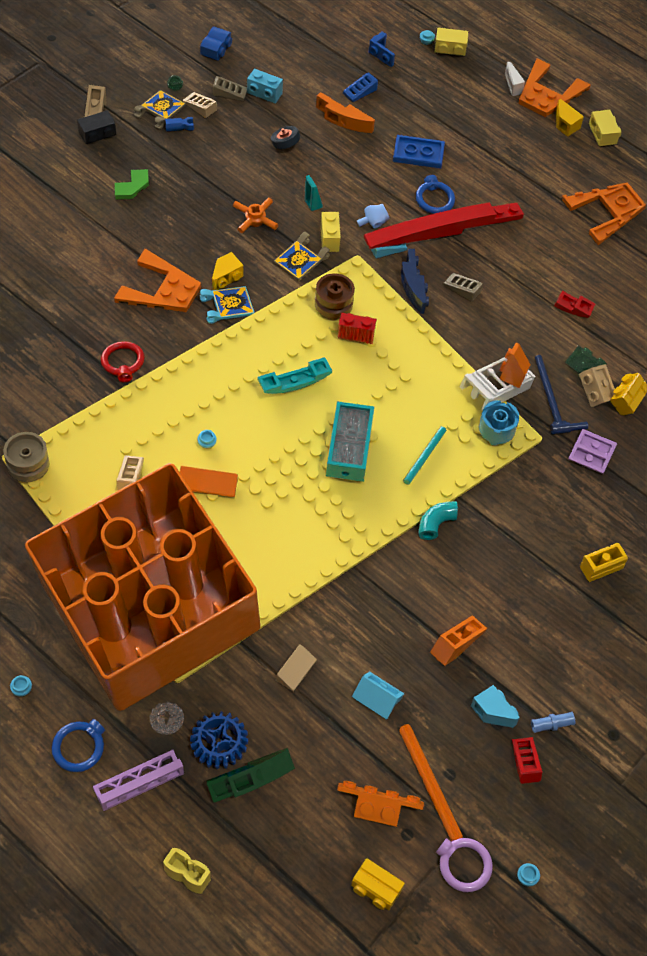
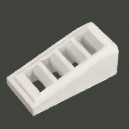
[505,62,525,96]

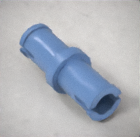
[531,712,575,733]

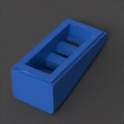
[343,72,378,102]

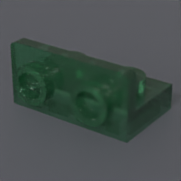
[565,346,608,374]

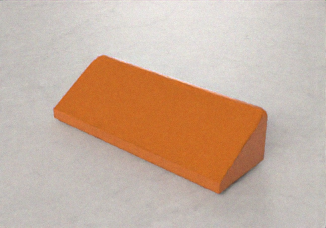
[180,466,238,498]

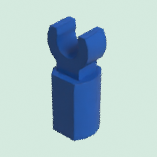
[165,117,194,131]

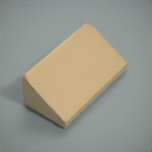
[276,644,317,692]

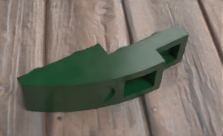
[206,748,295,803]

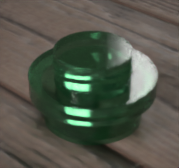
[167,75,183,90]

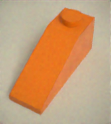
[430,615,487,666]

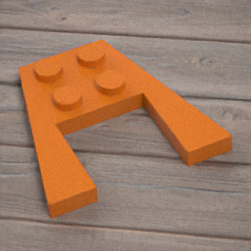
[518,58,591,117]
[562,182,646,245]
[114,249,201,312]

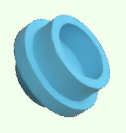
[420,30,435,45]
[198,430,217,448]
[10,675,32,696]
[517,863,540,886]

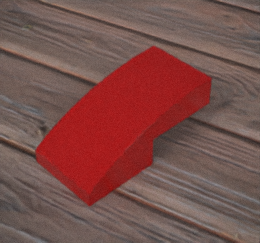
[554,290,595,318]

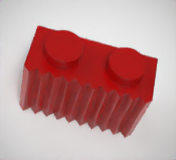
[337,312,377,344]

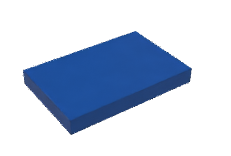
[393,135,445,169]

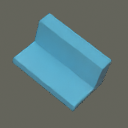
[352,671,404,719]

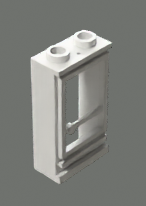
[460,357,535,410]

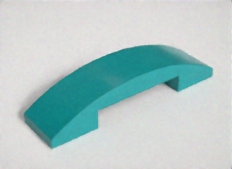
[257,357,332,394]

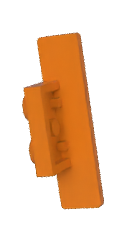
[337,781,424,827]

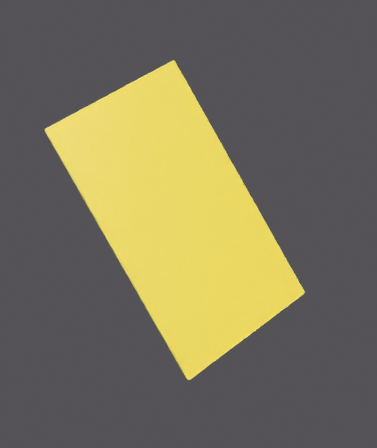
[2,255,542,683]

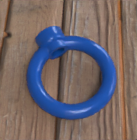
[416,175,455,214]
[52,719,105,772]

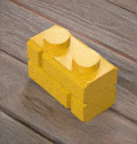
[610,373,647,415]
[580,543,628,582]
[351,858,405,910]

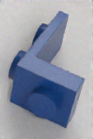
[369,31,395,67]

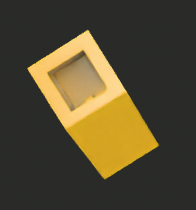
[556,99,584,137]
[212,252,243,290]

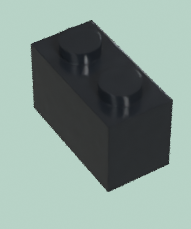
[77,110,116,144]

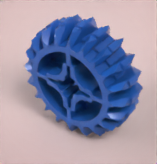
[190,711,248,769]

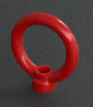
[101,341,145,382]

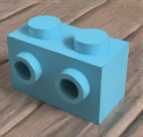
[247,69,283,104]

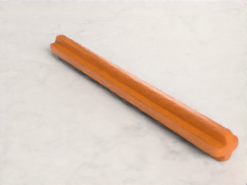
[400,724,463,842]

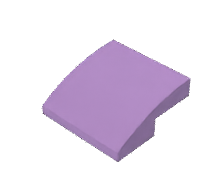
[568,429,617,474]

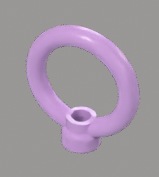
[436,838,492,892]

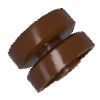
[315,273,355,319]

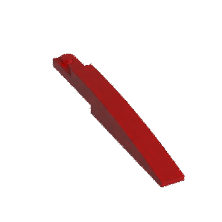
[364,202,524,249]

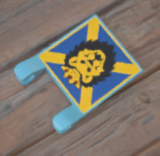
[200,286,255,324]

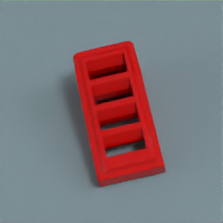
[512,737,542,784]

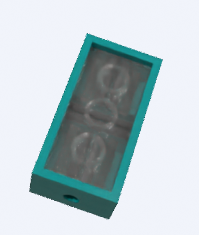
[326,401,374,482]

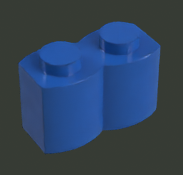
[200,26,232,60]

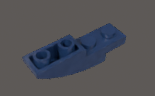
[400,249,429,314]

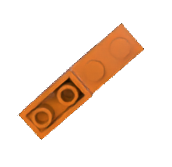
[316,92,375,133]

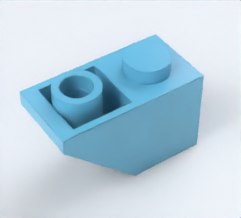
[471,685,520,728]

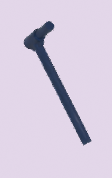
[535,355,588,434]

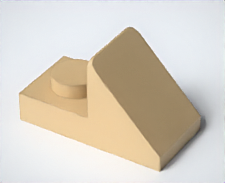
[85,85,106,117]

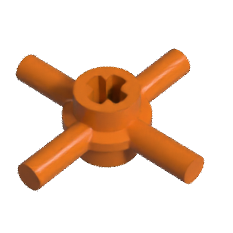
[233,198,278,233]

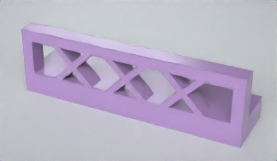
[93,750,184,811]

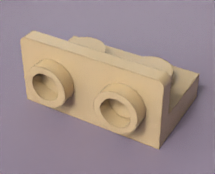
[579,364,615,407]

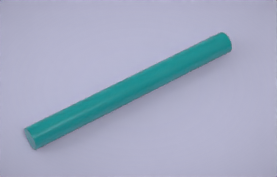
[403,426,447,485]

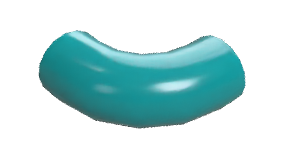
[419,501,458,540]

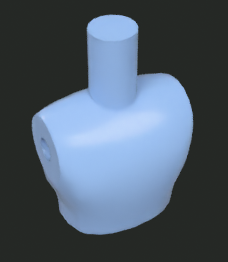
[357,204,390,228]

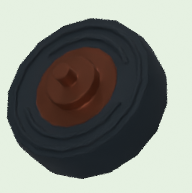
[271,126,300,149]

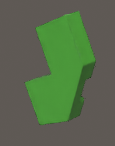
[115,169,149,199]

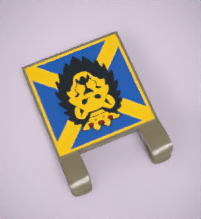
[134,90,186,129]
[274,232,330,281]

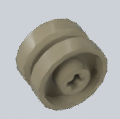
[3,432,50,482]

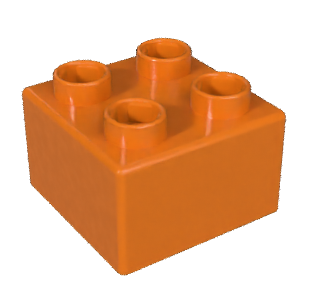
[25,463,261,711]

